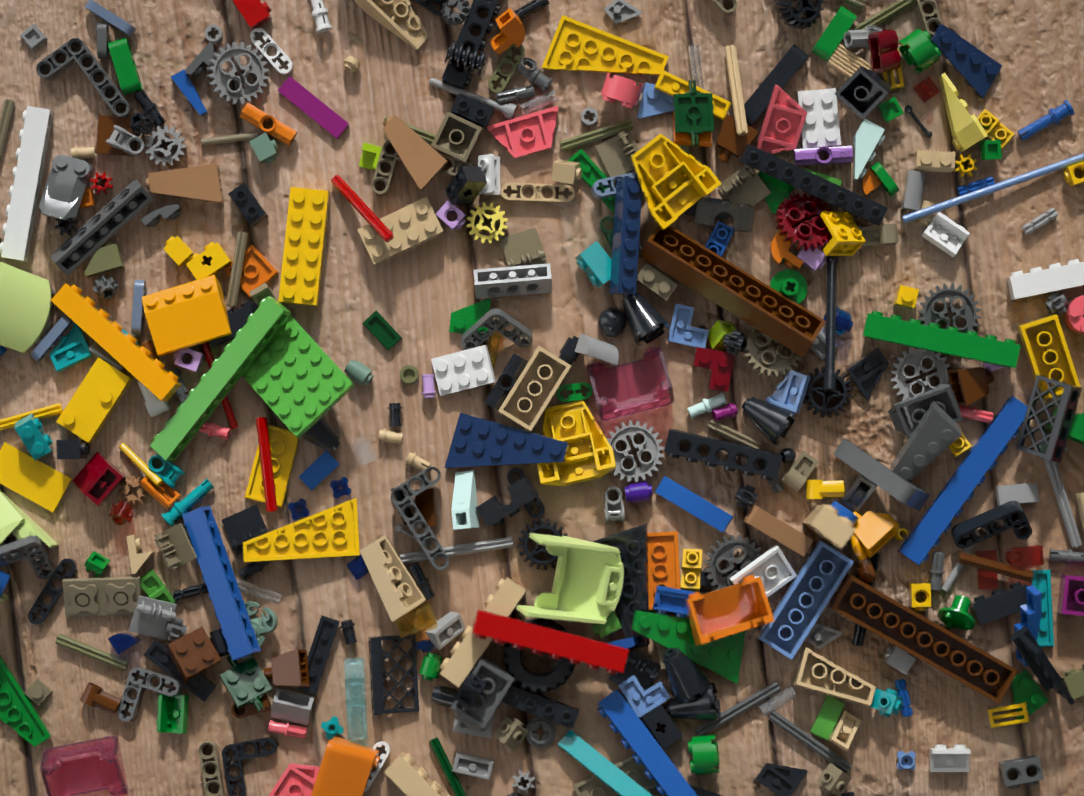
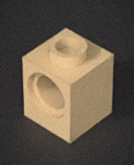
[551,160,582,184]

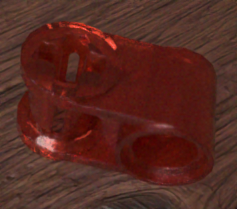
[1005,545,1044,566]

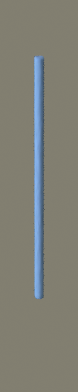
[902,153,1084,223]

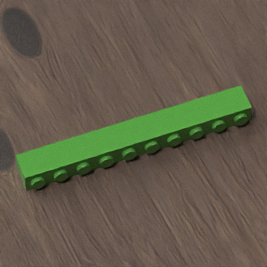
[150,296,291,462]

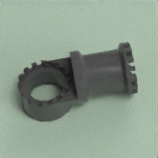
[517,57,554,93]

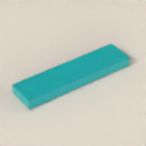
[1031,569,1054,647]

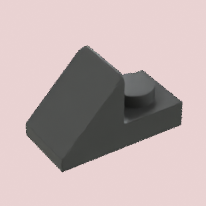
[185,42,216,78]
[841,474,877,512]

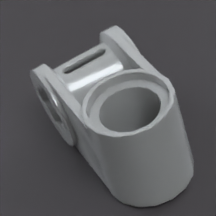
[106,125,144,156]
[604,486,625,524]

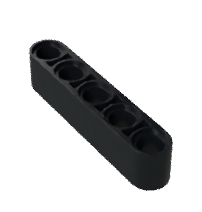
[744,44,809,127]

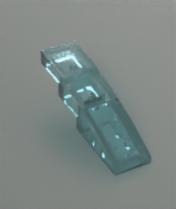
[344,658,368,739]

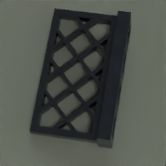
[1016,375,1082,462]
[1009,626,1075,705]
[368,634,419,715]

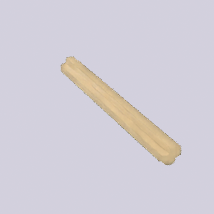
[725,45,748,136]

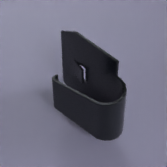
[696,570,713,594]

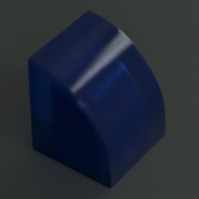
[108,632,140,655]

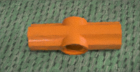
[240,103,298,146]

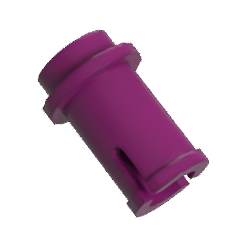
[712,403,738,422]

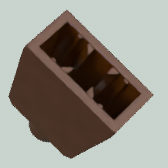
[715,114,759,164]
[947,367,994,406]
[264,649,310,687]

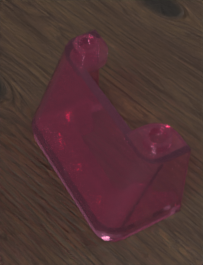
[587,347,674,421]
[40,736,128,796]

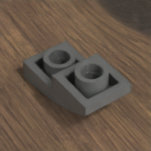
[141,204,182,227]

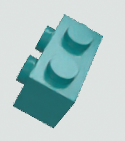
[575,241,612,288]
[14,414,53,460]

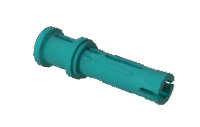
[161,478,215,527]

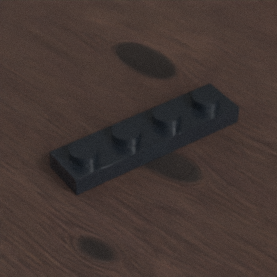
[297,615,340,695]
[144,639,217,702]

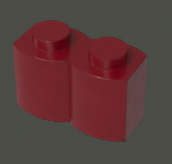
[868,30,901,73]

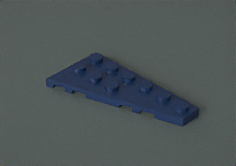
[444,413,570,468]

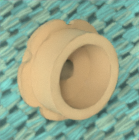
[343,56,361,73]

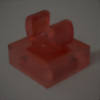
[913,76,940,103]

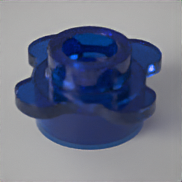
[330,477,351,499]
[288,499,310,520]

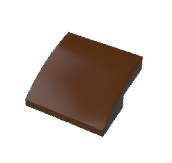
[95,115,138,157]

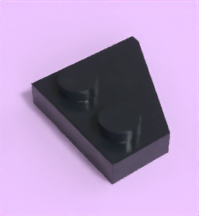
[846,348,889,400]
[755,763,808,796]

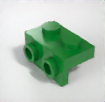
[156,694,189,734]

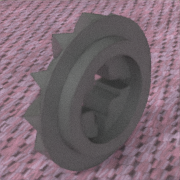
[440,0,470,25]
[526,717,556,748]

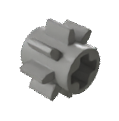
[512,770,535,794]

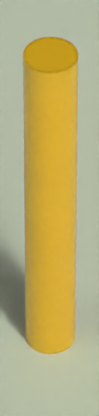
[119,443,163,486]

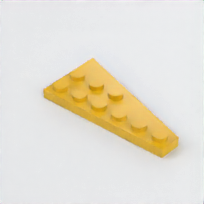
[541,15,669,75]
[243,498,360,562]

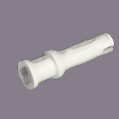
[311,0,333,33]

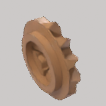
[118,476,149,506]

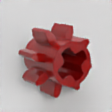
[90,172,113,196]

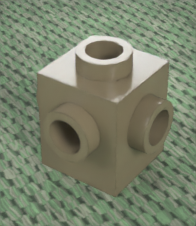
[493,716,528,751]
[817,763,852,796]

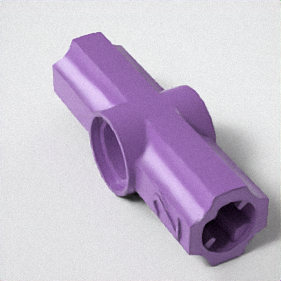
[794,146,853,166]

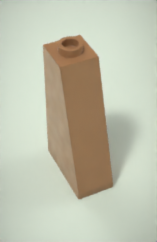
[383,115,448,191]
[146,164,224,204]
[743,505,814,557]

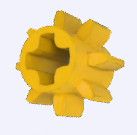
[954,154,978,178]

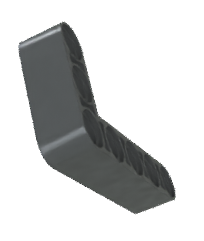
[36,38,132,117]
[833,438,930,510]
[391,466,449,570]

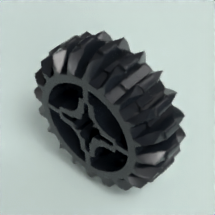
[775,0,825,29]
[803,366,853,418]
[518,518,568,570]

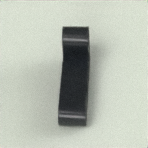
[951,500,1032,549]

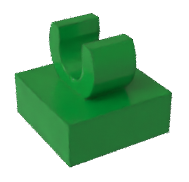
[877,97,904,123]
[980,140,1002,160]
[84,551,110,578]

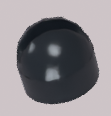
[780,448,796,464]

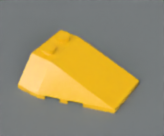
[631,133,721,230]
[537,400,616,486]

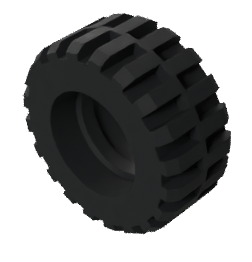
[503,618,576,693]

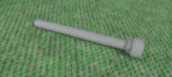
[429,78,517,119]

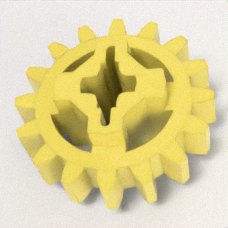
[467,202,508,244]

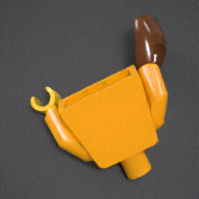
[850,511,908,583]

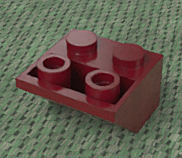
[72,452,127,506]

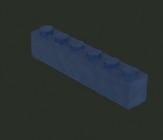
[610,177,642,296]

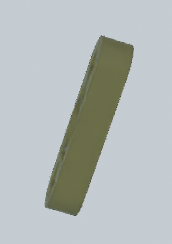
[488,43,525,94]

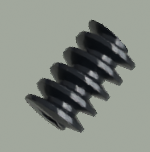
[445,41,488,76]

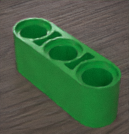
[811,6,857,62]
[108,37,143,96]

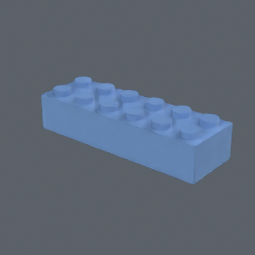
[757,540,854,660]

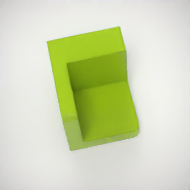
[359,142,382,171]
[707,320,737,351]

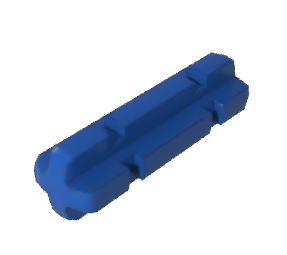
[957,176,995,196]
[895,679,913,717]

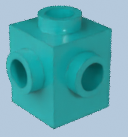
[870,688,903,717]

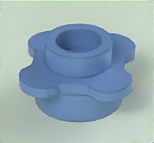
[896,751,916,770]

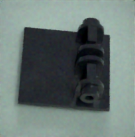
[221,504,268,555]
[609,648,661,691]

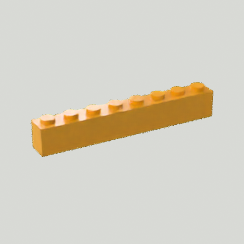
[51,283,181,402]

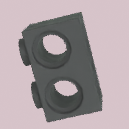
[998,755,1044,789]

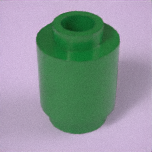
[419,651,443,681]

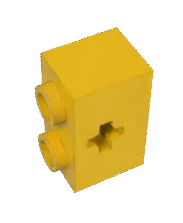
[186,242,232,280]

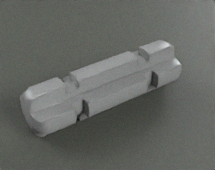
[1022,208,1058,235]

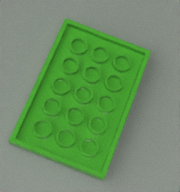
[242,314,355,439]

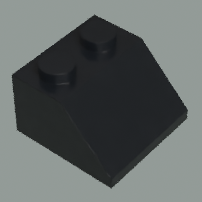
[835,66,891,119]

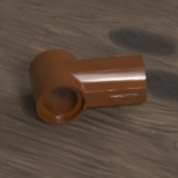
[80,682,121,715]
[231,694,271,718]

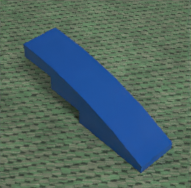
[655,476,733,533]
[1014,585,1042,666]

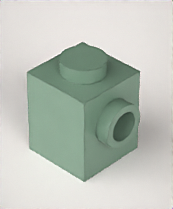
[249,133,279,165]

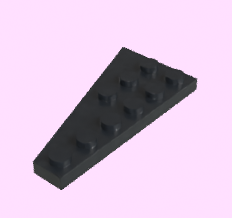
[593,524,649,651]

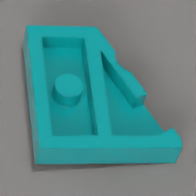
[49,323,93,373]

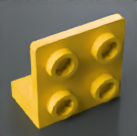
[820,211,866,256]

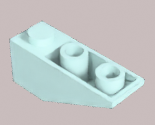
[853,119,885,181]
[451,470,480,530]

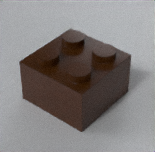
[167,626,221,682]

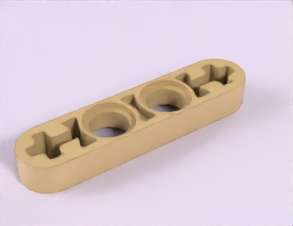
[501,183,575,203]

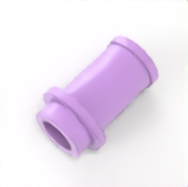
[421,374,437,399]

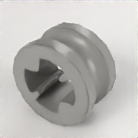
[205,25,223,43]
[581,108,598,126]

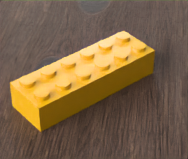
[278,187,331,307]

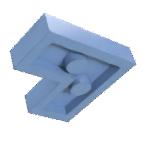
[667,303,709,348]
[618,675,671,718]

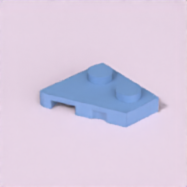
[637,82,674,119]
[766,370,811,413]

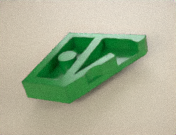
[449,299,491,334]

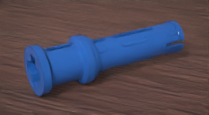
[1017,100,1075,142]

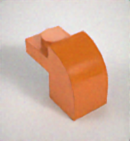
[490,8,525,55]
[769,230,803,270]

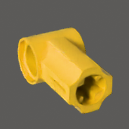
[806,480,844,499]

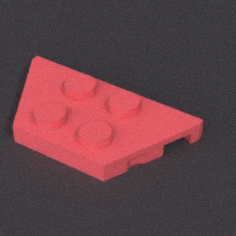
[756,85,807,154]
[487,106,558,159]
[269,763,320,796]

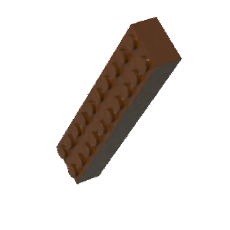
[639,225,826,357]
[828,574,1018,704]

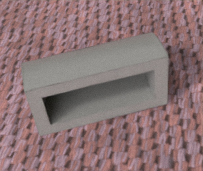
[900,170,926,212]
[575,333,619,365]
[271,688,315,725]

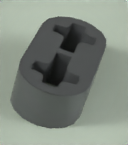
[97,22,109,59]

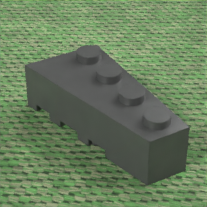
[891,401,961,482]

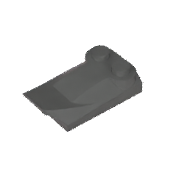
[38,155,93,220]
[888,384,963,439]
[451,658,514,730]

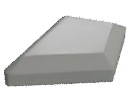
[604,0,642,24]
[805,623,842,650]

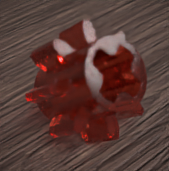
[109,501,134,525]

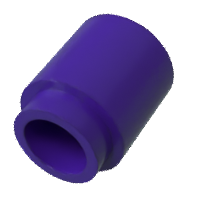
[624,482,653,503]

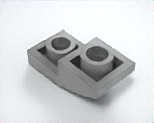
[996,483,1039,506]

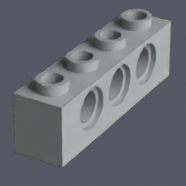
[473,263,552,299]

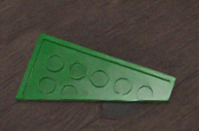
[632,610,746,684]
[0,655,52,747]

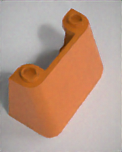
[686,575,774,646]
[311,736,380,796]

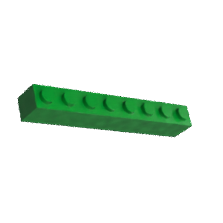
[862,311,1021,369]

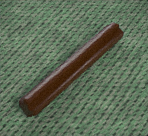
[958,552,1033,582]

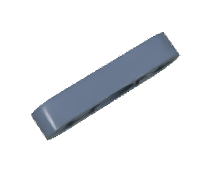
[85,0,136,37]
[591,172,638,199]
[131,280,146,336]
[30,314,74,362]

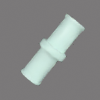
[687,393,727,419]

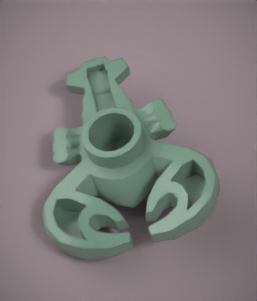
[243,601,278,659]

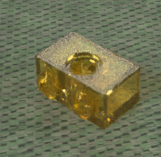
[394,603,438,638]

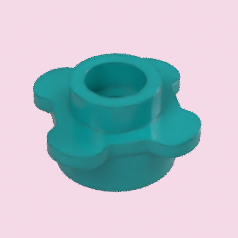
[321,716,344,739]

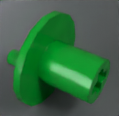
[770,269,808,304]
[937,595,975,630]

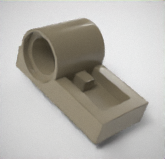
[858,224,898,247]
[780,451,819,493]

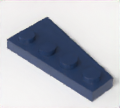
[931,24,1002,98]

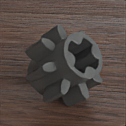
[93,275,118,299]
[1045,292,1069,316]
[164,617,187,642]

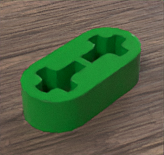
[870,162,900,197]
[556,382,592,402]

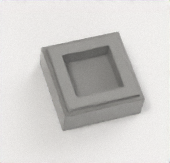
[20,23,47,51]

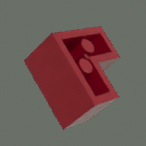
[692,347,735,392]

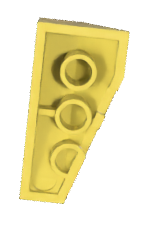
[939,73,988,152]

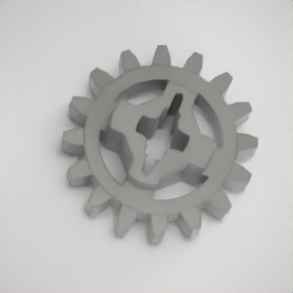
[144,125,187,167]

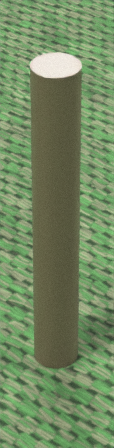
[201,131,259,147]

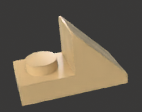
[126,534,155,574]
[829,711,861,751]

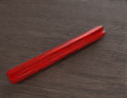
[331,175,394,243]
[256,417,277,512]

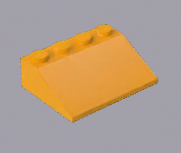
[142,275,232,356]

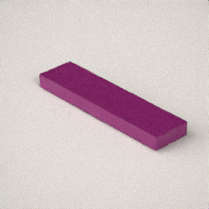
[278,76,349,139]

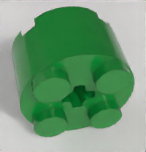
[898,29,942,74]
[688,734,720,775]

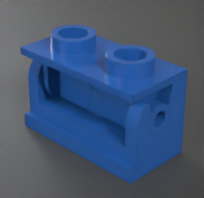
[653,585,695,618]

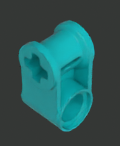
[148,454,186,488]

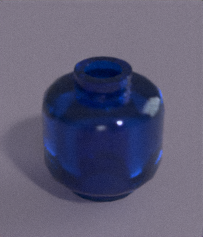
[823,307,853,335]

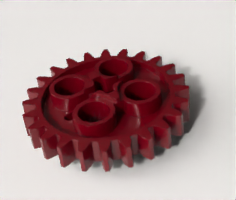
[774,193,833,252]

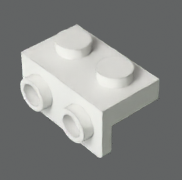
[478,154,501,195]
[922,212,970,257]
[929,745,971,772]

